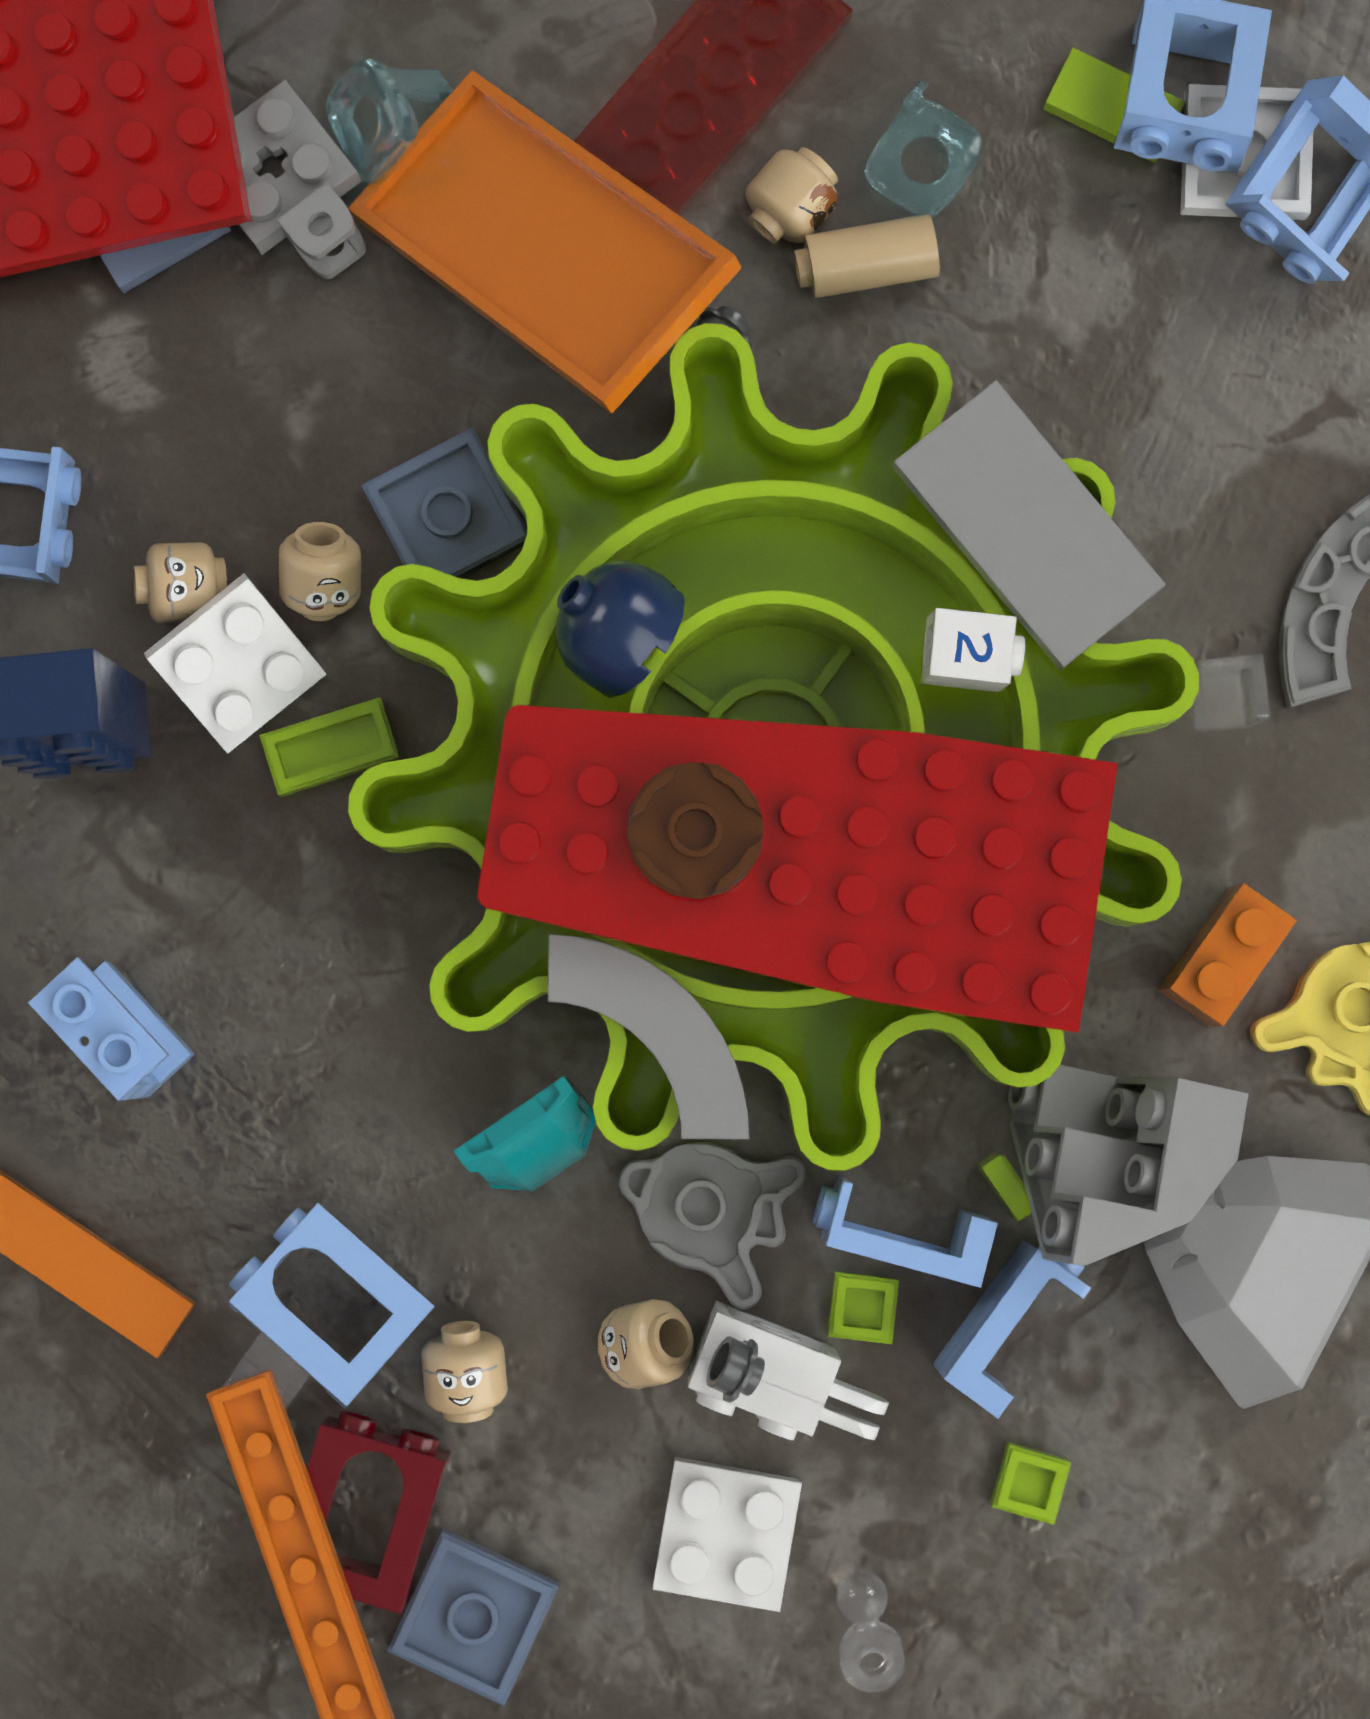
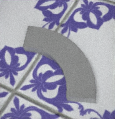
[1278,494,1370,709]
[548,934,749,1139]

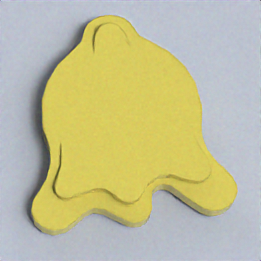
[1250,941,1370,1116]

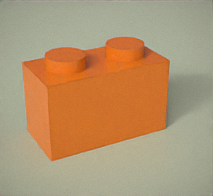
[1158,883,1297,1027]

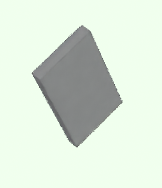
[892,380,1166,671]

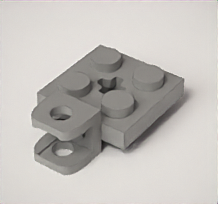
[234,80,366,279]

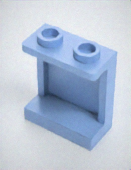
[933,1240,1091,1419]

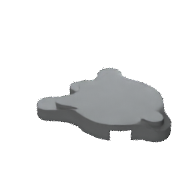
[619,1142,807,1310]

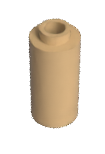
[794,214,940,299]

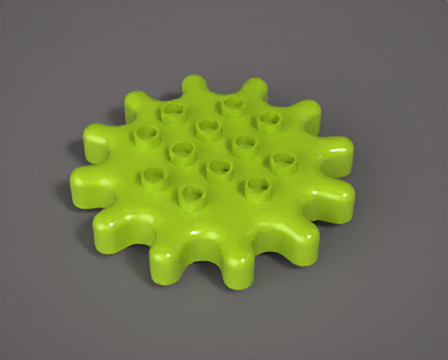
[348,323,1199,1171]

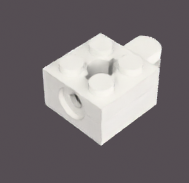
[688,1300,890,1440]

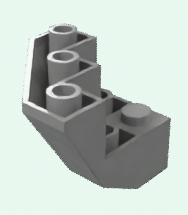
[1008,1065,1249,1266]
[1144,1156,1370,1409]

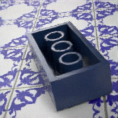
[0,648,152,779]

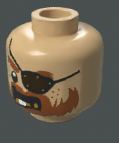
[745,147,838,244]

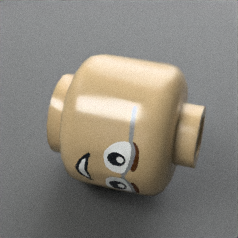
[279,522,361,621]
[133,542,227,625]
[598,1299,693,1389]
[421,1321,508,1423]

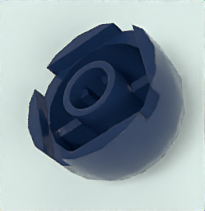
[556,560,685,698]

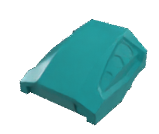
[454,1075,596,1192]

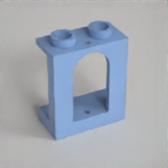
[1113,0,1272,173]
[1225,75,1370,284]
[0,447,81,584]
[28,957,195,1101]
[812,1175,998,1288]
[228,1203,434,1409]

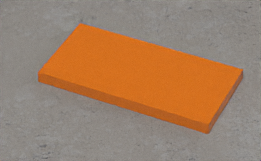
[348,70,742,414]

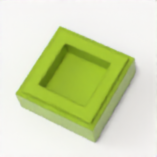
[976,1152,1031,1222]
[827,1271,899,1344]
[990,1442,1071,1525]

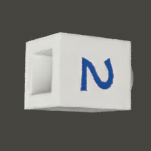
[920,608,1025,692]

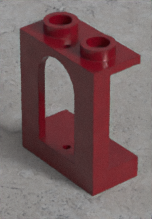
[307,1410,451,1614]

